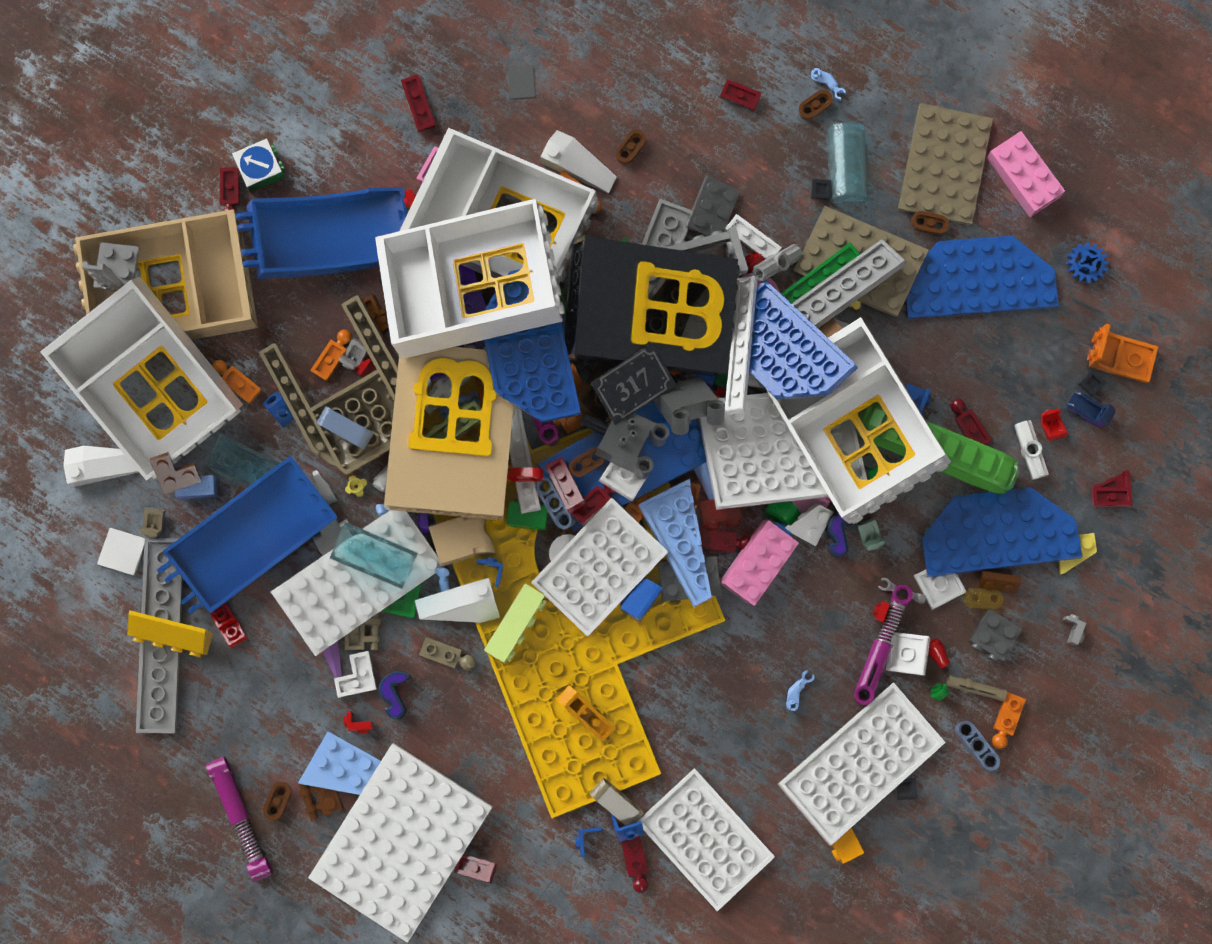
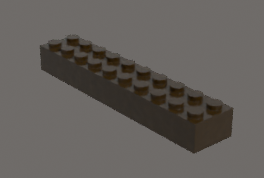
[577,278,706,424]

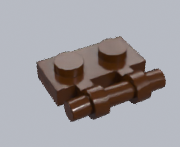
[299,784,343,821]

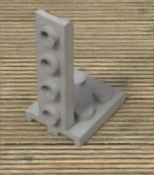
[658,227,748,279]
[82,242,140,292]

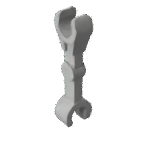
[878,578,926,604]

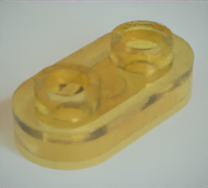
[963,588,1003,609]

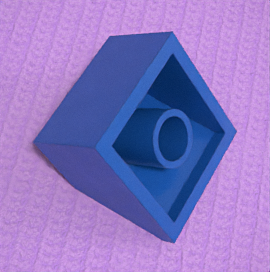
[619,577,663,623]

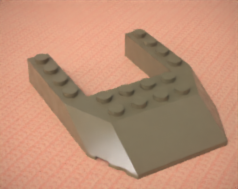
[259,295,398,475]

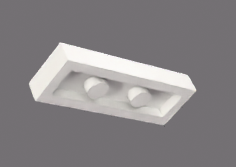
[725,214,782,259]

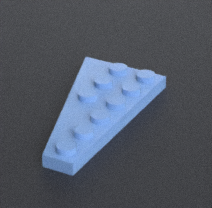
[638,479,712,607]
[298,732,381,795]

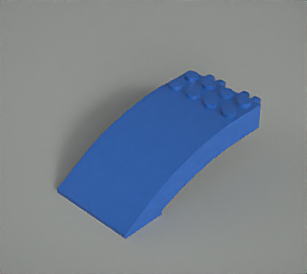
[235,187,408,279]
[537,402,707,533]
[157,455,338,614]

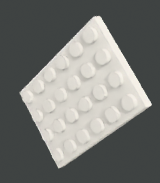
[531,498,669,636]
[637,768,775,911]

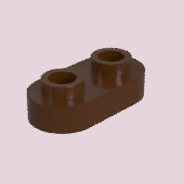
[798,90,832,120]
[616,130,646,164]
[911,211,949,235]
[569,447,605,477]
[263,782,292,820]

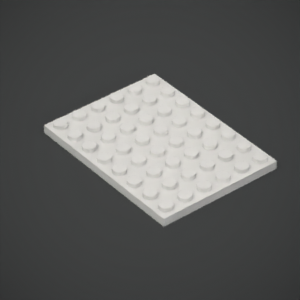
[698,393,867,510]
[308,743,493,943]

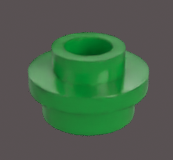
[930,683,949,701]

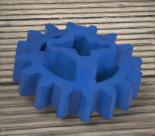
[1066,242,1109,284]

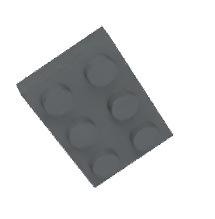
[685,175,740,237]
[659,556,721,602]

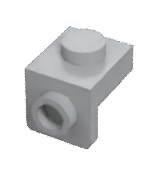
[338,338,368,370]
[1063,614,1086,646]

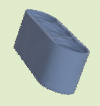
[317,407,374,450]
[535,477,577,529]
[955,721,1000,771]

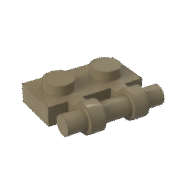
[345,613,381,650]

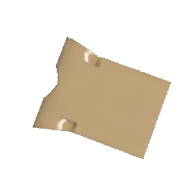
[429,517,496,567]

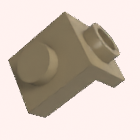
[139,507,166,538]

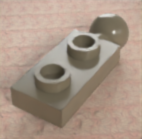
[419,637,476,671]

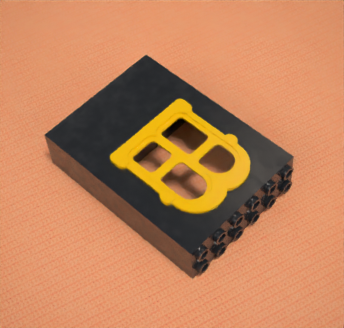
[564,236,740,377]

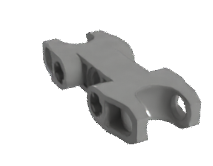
[312,470,355,556]

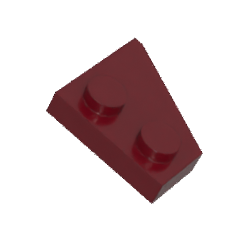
[1091,470,1133,508]

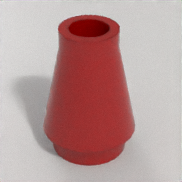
[928,638,950,668]

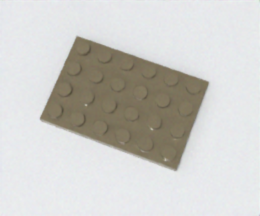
[897,103,993,226]
[793,206,929,318]

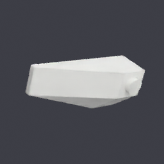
[541,130,617,194]
[64,446,139,487]
[415,578,500,623]

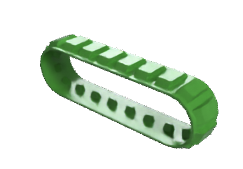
[856,402,1020,494]

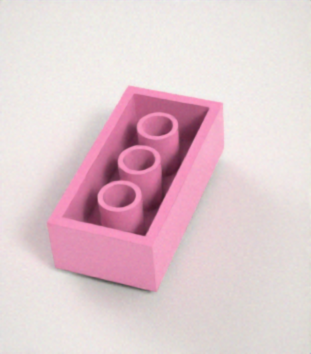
[987,131,1065,218]
[720,520,799,606]

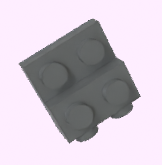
[968,608,1022,663]

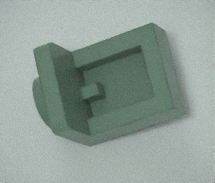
[856,518,885,550]

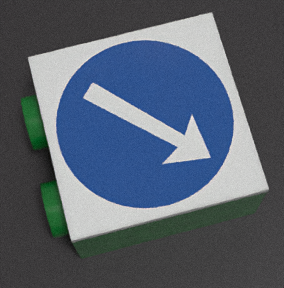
[232,139,285,193]

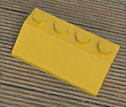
[128,610,213,657]

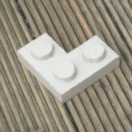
[334,651,377,698]

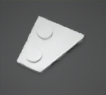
[785,503,834,546]

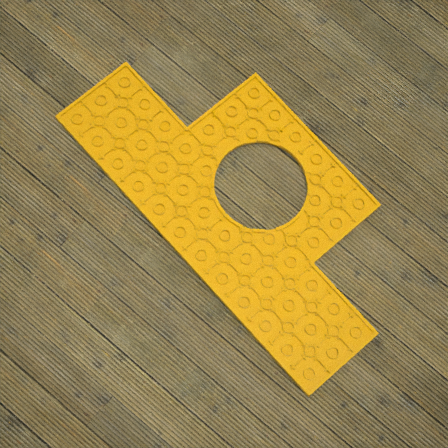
[422,376,725,818]

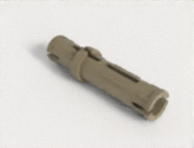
[946,674,1007,702]

